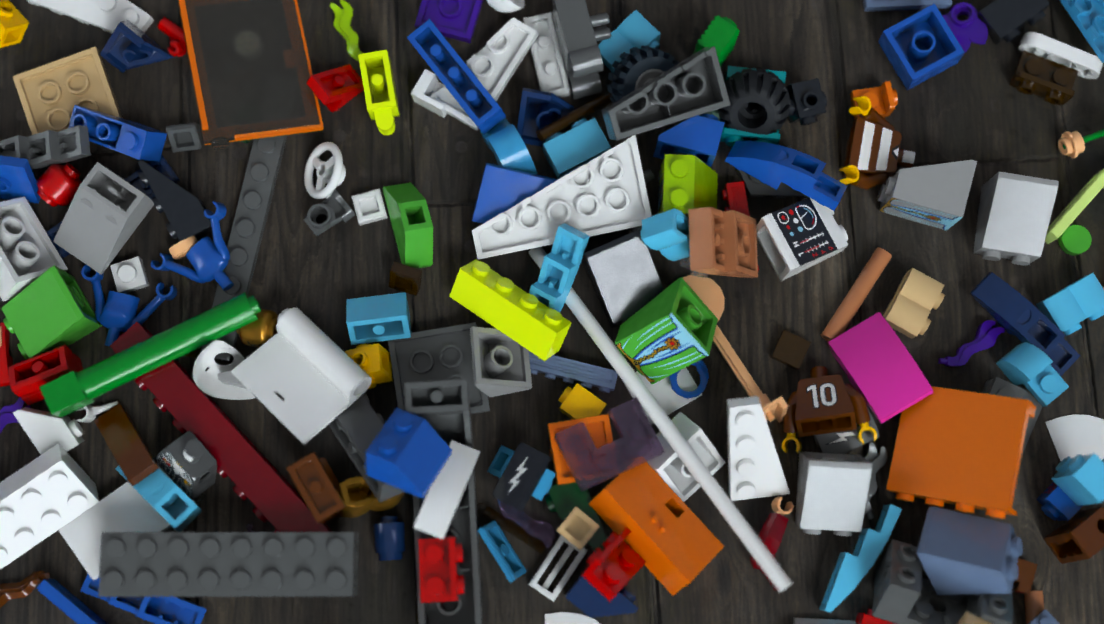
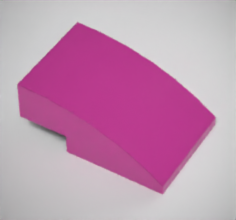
[828,312,934,424]

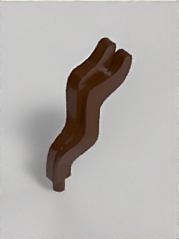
[0,570,50,608]

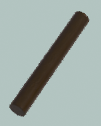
[536,91,612,141]

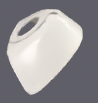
[193,340,256,400]

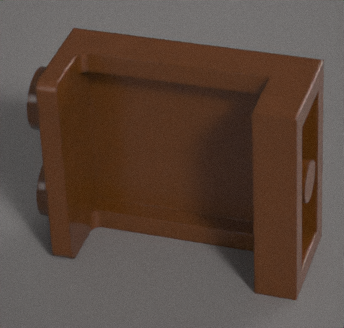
[286,452,347,524]

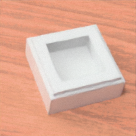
[351,188,388,226]

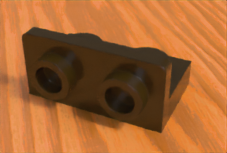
[1009,51,1078,105]

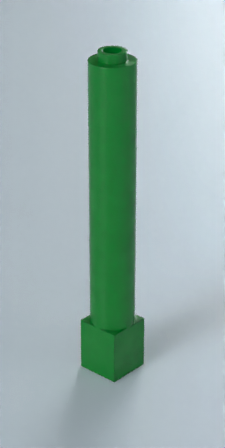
[40,292,262,418]

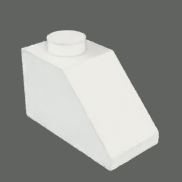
[13,407,85,454]

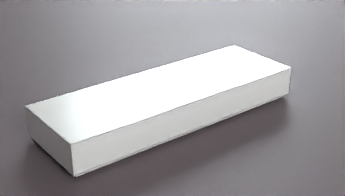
[523,12,571,98]

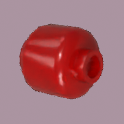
[37,163,81,207]

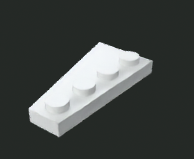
[27,0,154,33]
[430,17,538,131]
[727,396,790,501]

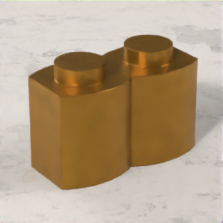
[337,477,405,518]

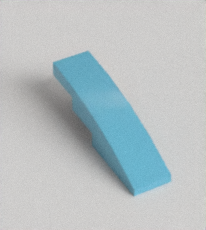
[529,223,590,313]
[819,504,902,613]

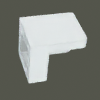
[411,69,447,118]

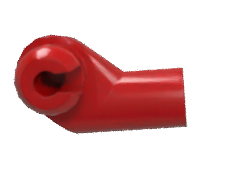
[158,17,187,57]

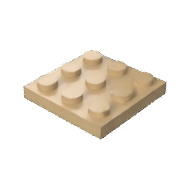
[12,47,122,135]

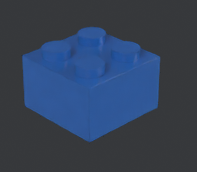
[878,3,965,90]

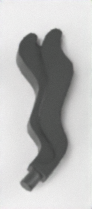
[864,441,888,520]

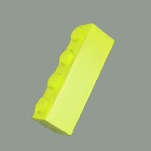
[449,259,572,361]

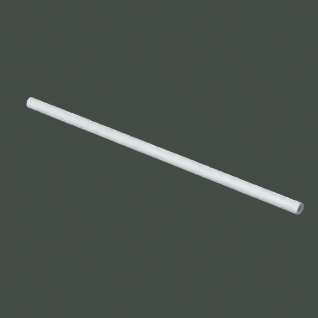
[529,247,793,593]

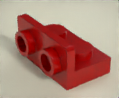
[582,527,646,602]
[418,536,465,603]

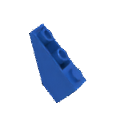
[68,105,167,162]

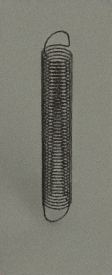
[477,503,552,556]

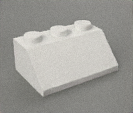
[0,197,68,301]

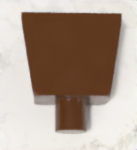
[1043,506,1104,564]

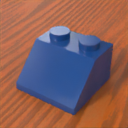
[653,114,725,168]
[366,408,452,499]

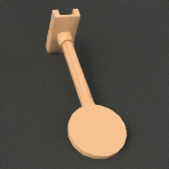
[682,275,788,423]

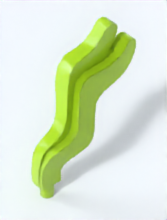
[330,0,363,62]

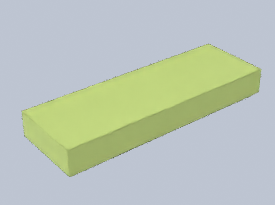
[1045,169,1104,244]

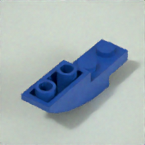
[725,141,847,211]

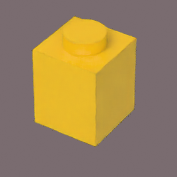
[558,383,607,420]

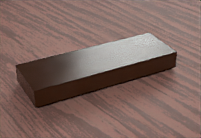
[94,403,159,486]

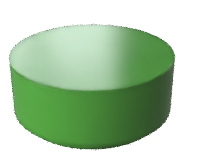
[1059,225,1092,256]

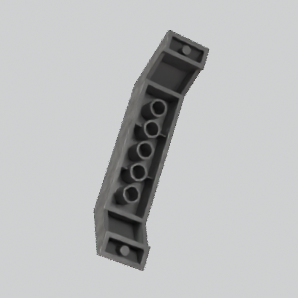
[405,379,483,624]

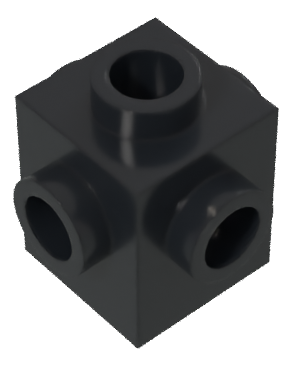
[786,78,827,126]

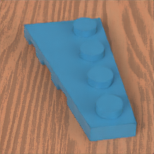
[1060,0,1104,63]

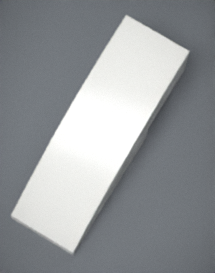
[413,440,480,540]

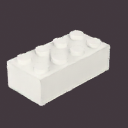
[0,443,99,569]

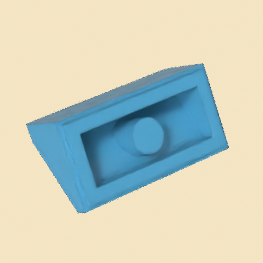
[477,520,527,583]

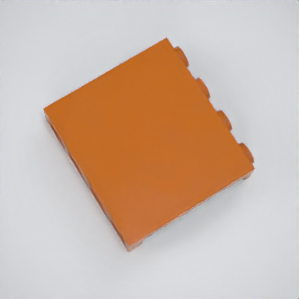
[886,386,1036,519]

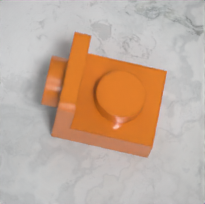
[850,81,898,119]

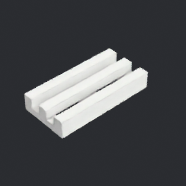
[529,535,587,602]

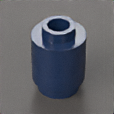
[374,516,406,561]

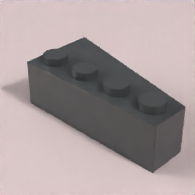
[601,46,730,140]

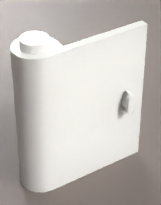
[231,307,372,445]

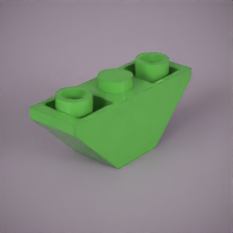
[382,183,433,269]

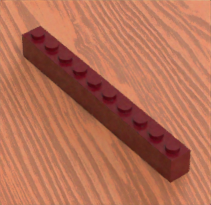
[110,322,334,532]

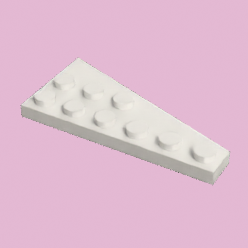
[472,135,652,260]

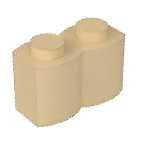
[883,268,945,339]

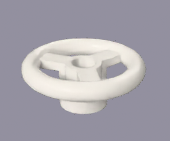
[304,142,346,199]

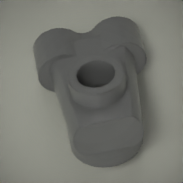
[303,189,356,236]

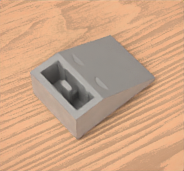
[53,162,154,275]

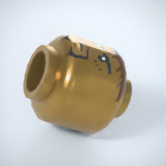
[236,309,278,347]

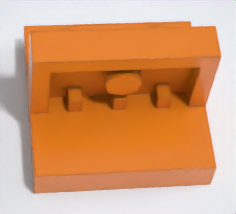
[547,414,619,485]

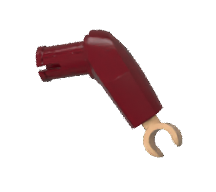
[749,496,794,591]

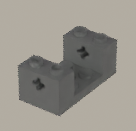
[872,539,1013,624]

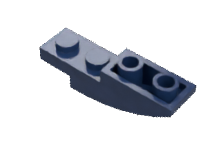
[970,272,1080,376]

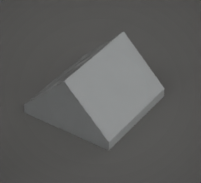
[470,326,532,397]

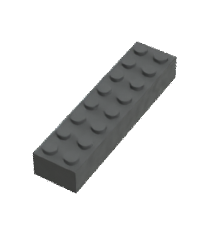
[99,532,359,597]

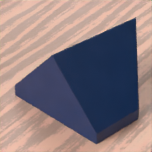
[99,20,175,73]
[517,88,576,147]

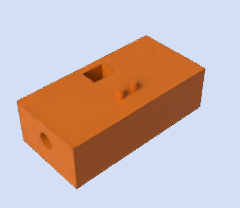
[588,456,724,596]

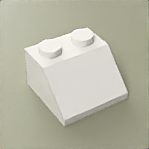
[637,412,726,502]

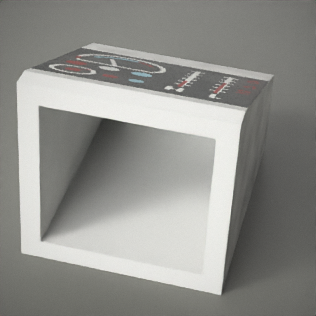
[756,197,848,281]

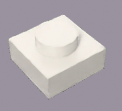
[110,256,149,294]

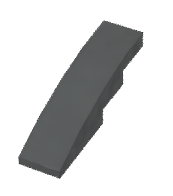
[0,125,91,170]

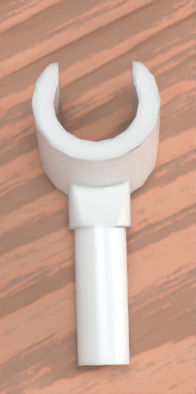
[76,401,119,423]

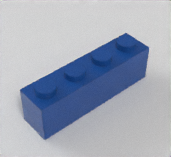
[407,19,507,135]

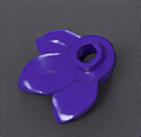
[942,2,988,54]

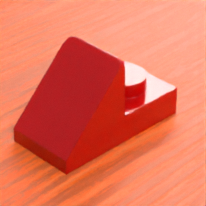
[306,64,364,113]

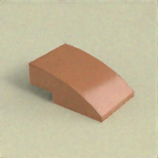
[688,207,758,278]

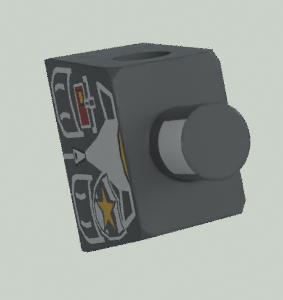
[154,431,218,501]

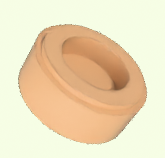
[168,236,198,260]

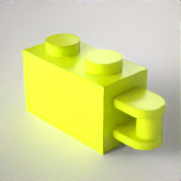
[358,49,400,136]

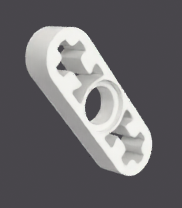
[1019,32,1104,79]

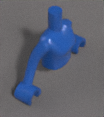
[150,201,234,291]
[81,265,177,347]

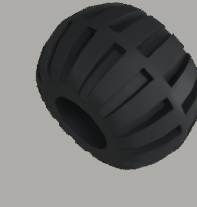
[717,68,790,140]

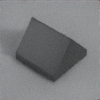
[166,122,202,153]

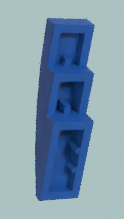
[80,574,207,624]

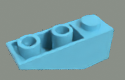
[115,466,202,532]

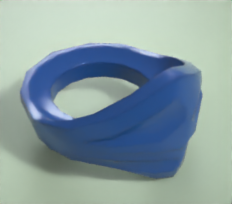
[669,360,709,399]

